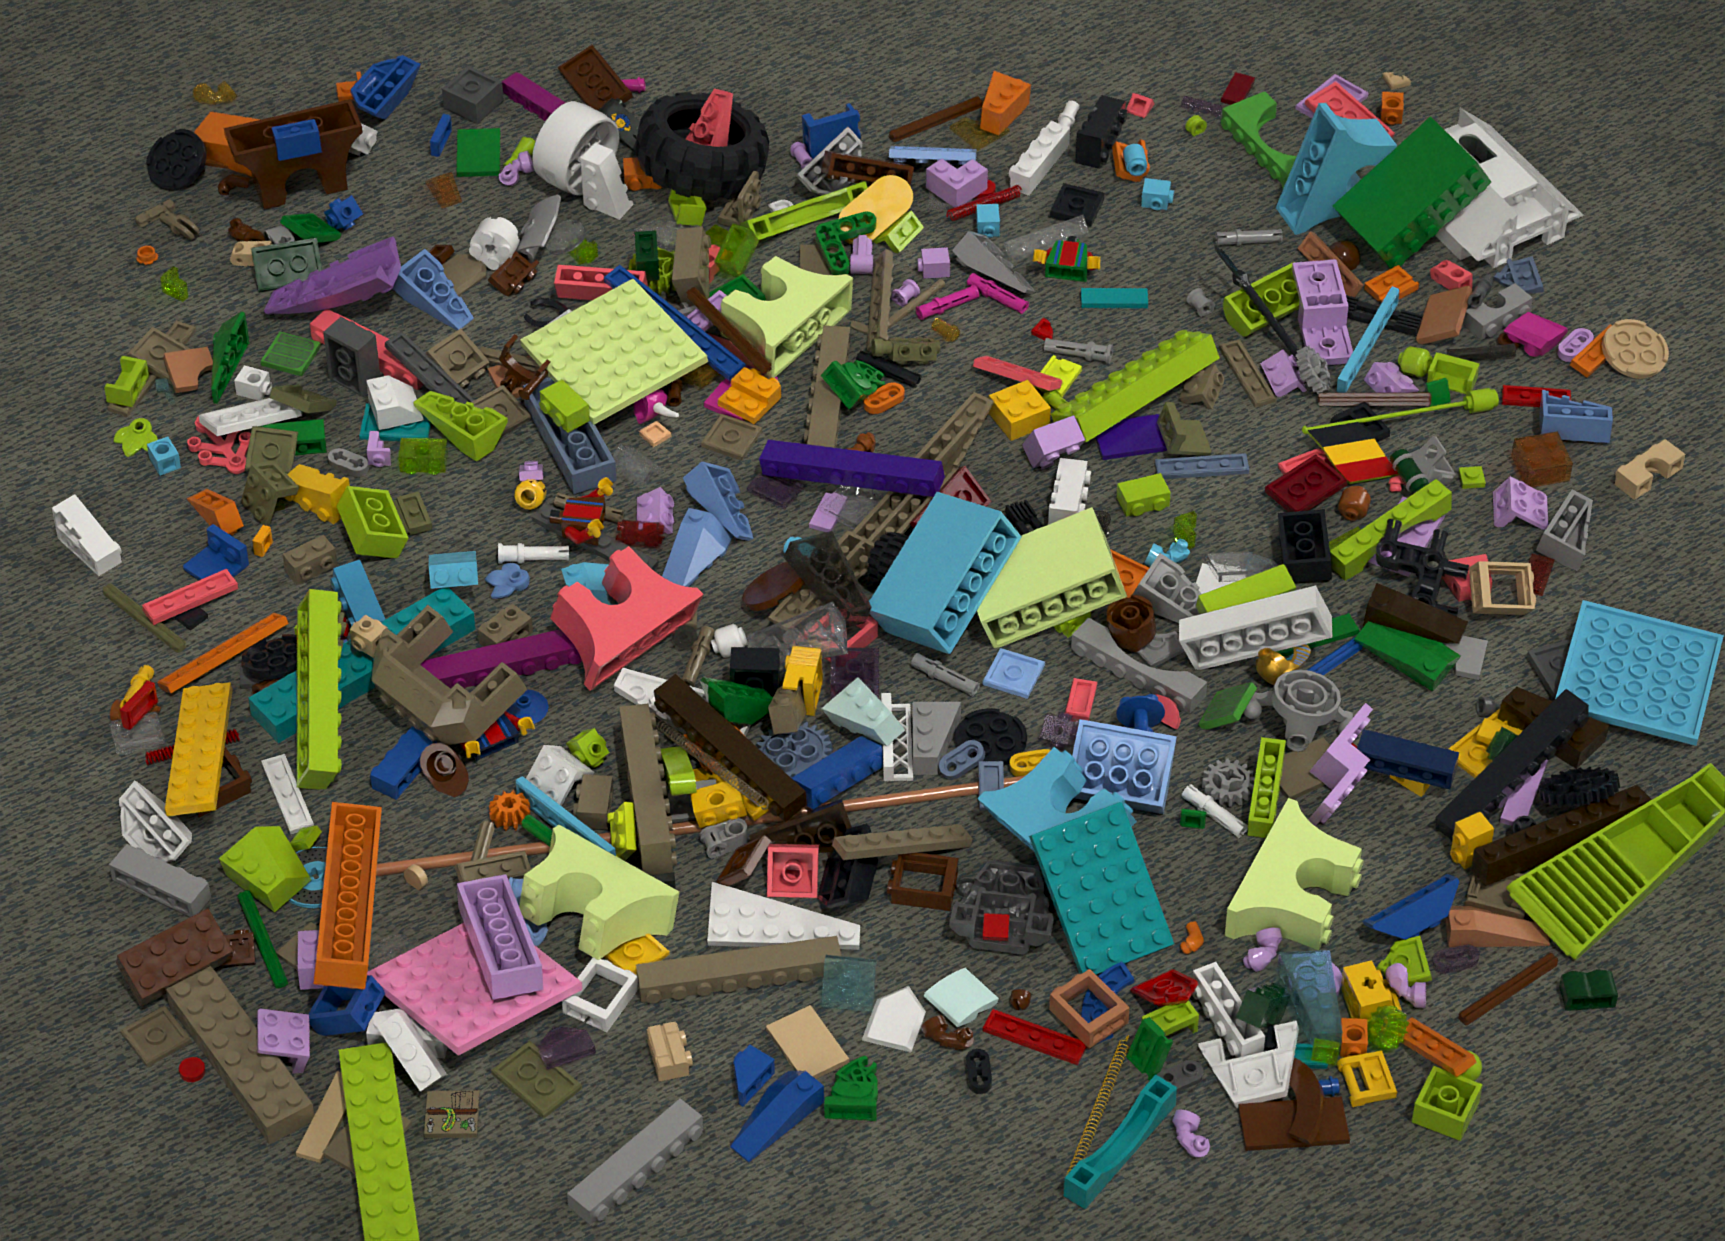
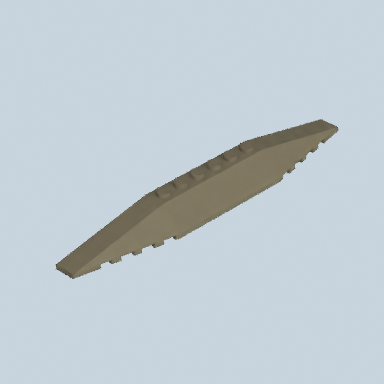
[768,392,993,630]

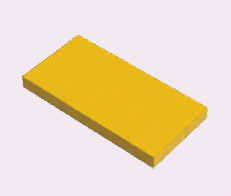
[1448,709,1519,778]

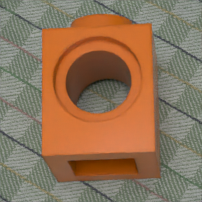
[1380,92,1404,125]
[1340,1018,1368,1057]

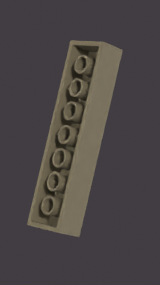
[619,703,677,875]
[166,966,314,1145]

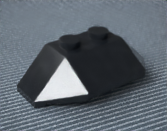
[817,823,879,909]

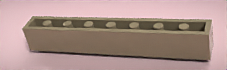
[804,325,850,448]
[636,936,843,1003]

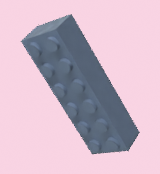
[523,377,617,494]

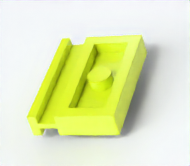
[1033,355,1082,397]

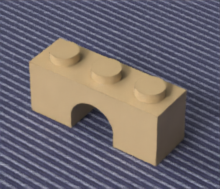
[1615,439,1685,500]

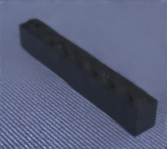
[1435,689,1589,840]

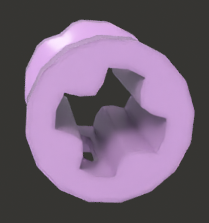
[891,279,920,307]

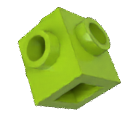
[566,728,610,768]

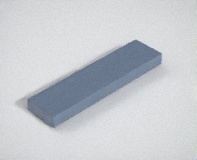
[1155,453,1249,479]

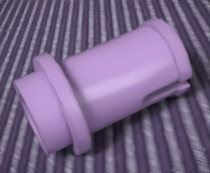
[790,142,813,168]

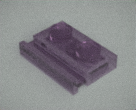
[746,473,804,510]

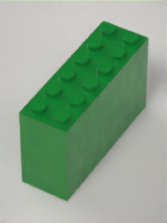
[1332,116,1492,269]

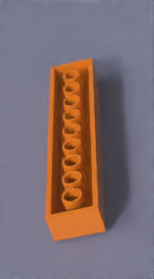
[313,802,382,989]

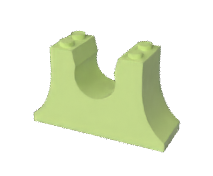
[720,256,853,379]
[1225,798,1364,951]
[519,825,679,960]

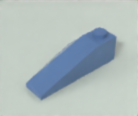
[392,249,474,330]
[683,462,753,541]

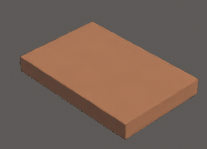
[1416,285,1472,344]

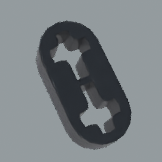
[966,1049,992,1094]

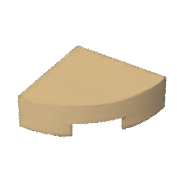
[1382,72,1411,90]

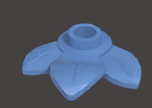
[485,563,530,599]

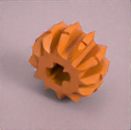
[489,789,531,831]

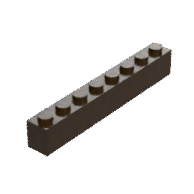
[654,674,807,822]
[1471,785,1652,886]

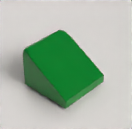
[1425,378,1451,407]
[1180,809,1207,829]

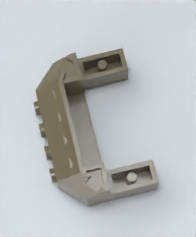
[372,605,527,745]

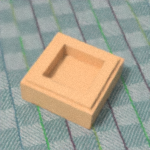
[639,421,671,447]

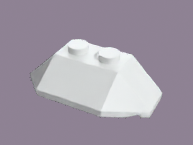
[119,781,192,863]

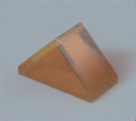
[425,172,462,209]

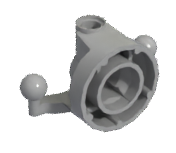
[1243,670,1353,752]

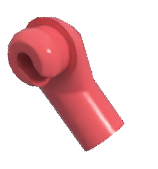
[1388,475,1406,492]

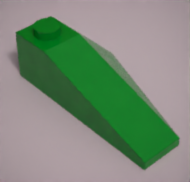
[211,312,250,404]

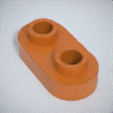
[863,382,905,414]

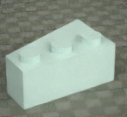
[821,677,905,746]

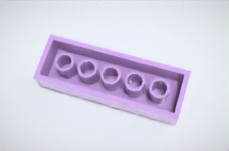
[457,874,543,999]

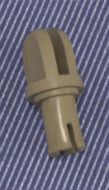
[160,209,200,240]

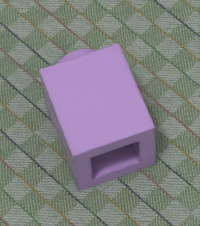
[917,247,950,279]

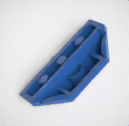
[350,55,420,119]
[1363,874,1459,940]

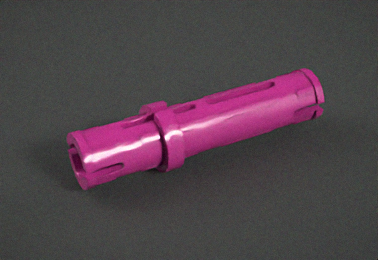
[967,273,1029,314]
[915,285,979,320]

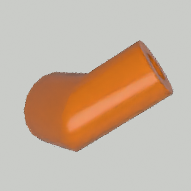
[1180,921,1204,954]

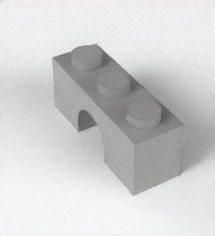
[1463,283,1533,340]

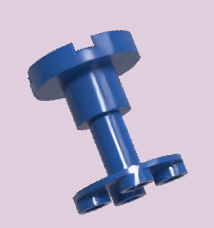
[1116,694,1165,732]

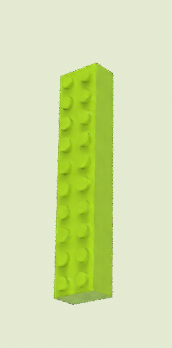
[338,1042,420,1241]

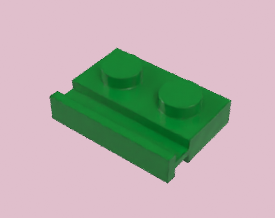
[1126,1017,1173,1081]

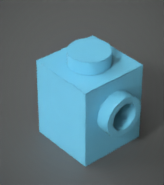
[1141,178,1174,210]

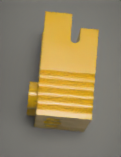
[782,646,823,716]

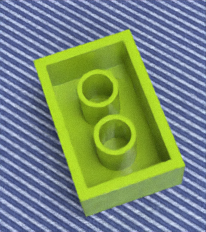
[336,486,409,558]

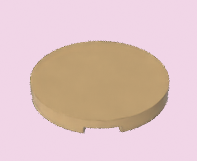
[1602,319,1669,379]

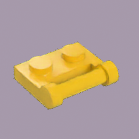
[1337,1051,1397,1107]

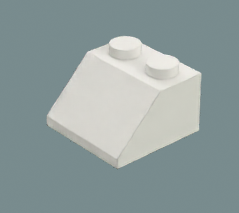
[366,375,423,430]

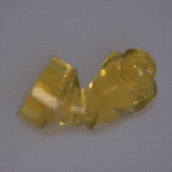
[193,81,237,105]

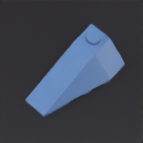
[662,508,733,587]

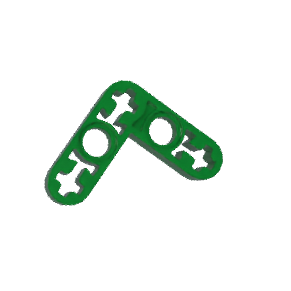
[815,211,877,275]

